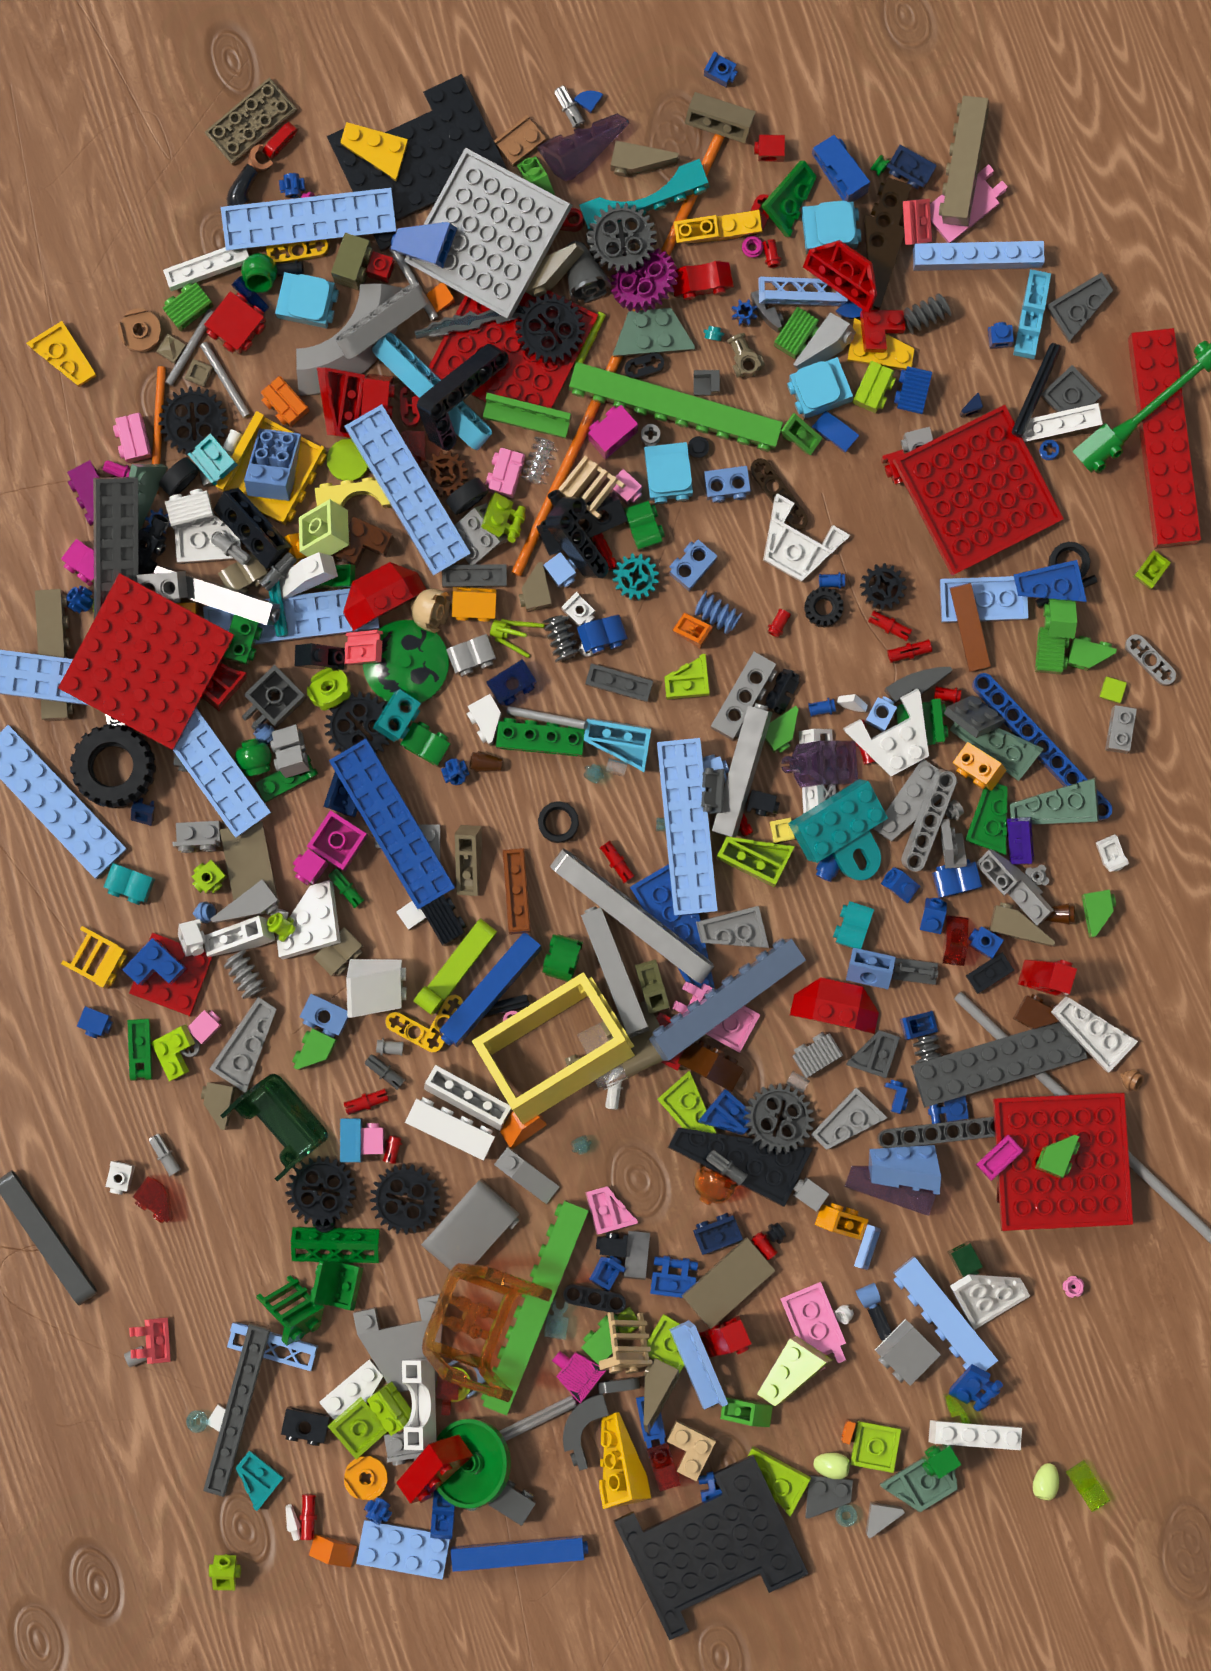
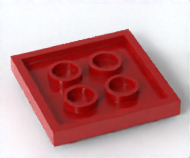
[129,933,213,1016]

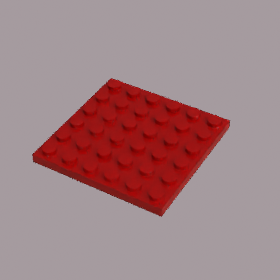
[428,290,599,409]
[893,405,1064,576]
[58,573,235,750]
[993,1093,1133,1231]

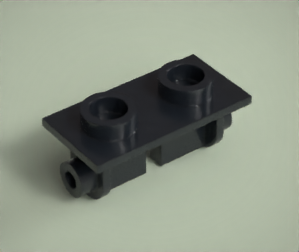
[765,669,800,715]

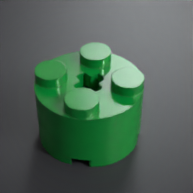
[542,934,583,982]

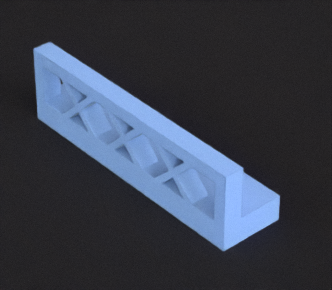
[758,277,847,306]
[669,1320,728,1410]
[227,1322,318,1371]

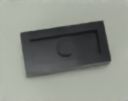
[966,952,1014,994]

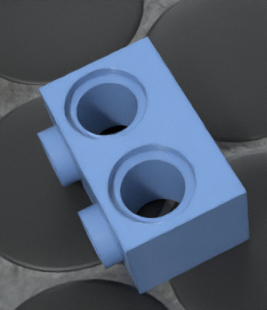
[704,466,750,503]
[670,540,718,591]

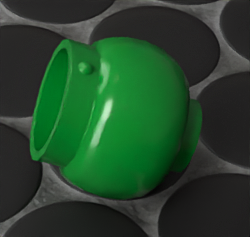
[241,253,277,293]
[235,738,271,776]

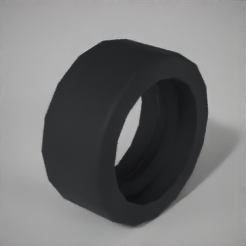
[159,457,199,496]
[446,478,488,515]
[1048,542,1091,578]
[538,801,579,843]

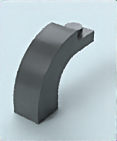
[563,1394,609,1471]

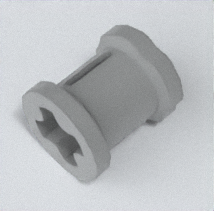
[641,424,660,446]

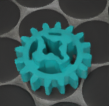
[613,553,659,601]

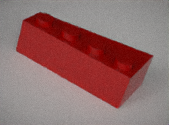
[1018,960,1077,997]

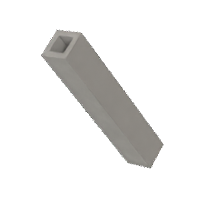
[712,703,773,837]
[581,907,649,1038]

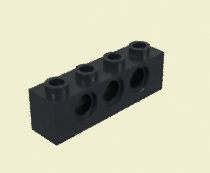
[213,488,292,569]
[536,491,628,556]

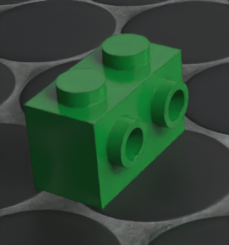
[223,614,263,665]
[921,1444,961,1479]

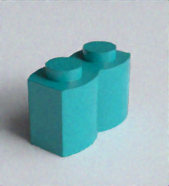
[104,863,155,905]
[833,901,874,949]

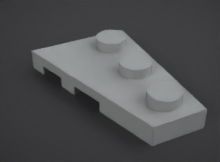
[696,906,769,948]
[811,1088,887,1150]

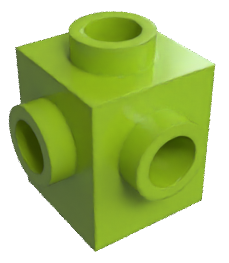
[191,860,227,894]
[209,1554,241,1591]

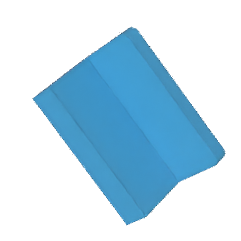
[340,1119,363,1163]

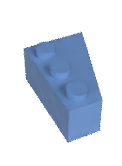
[868,1145,941,1195]

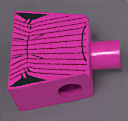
[552,1351,606,1403]

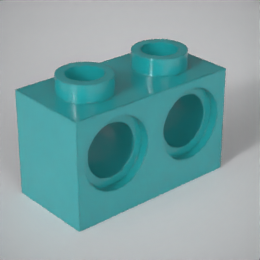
[373,689,421,742]

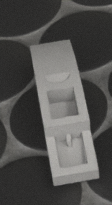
[976,849,1054,926]

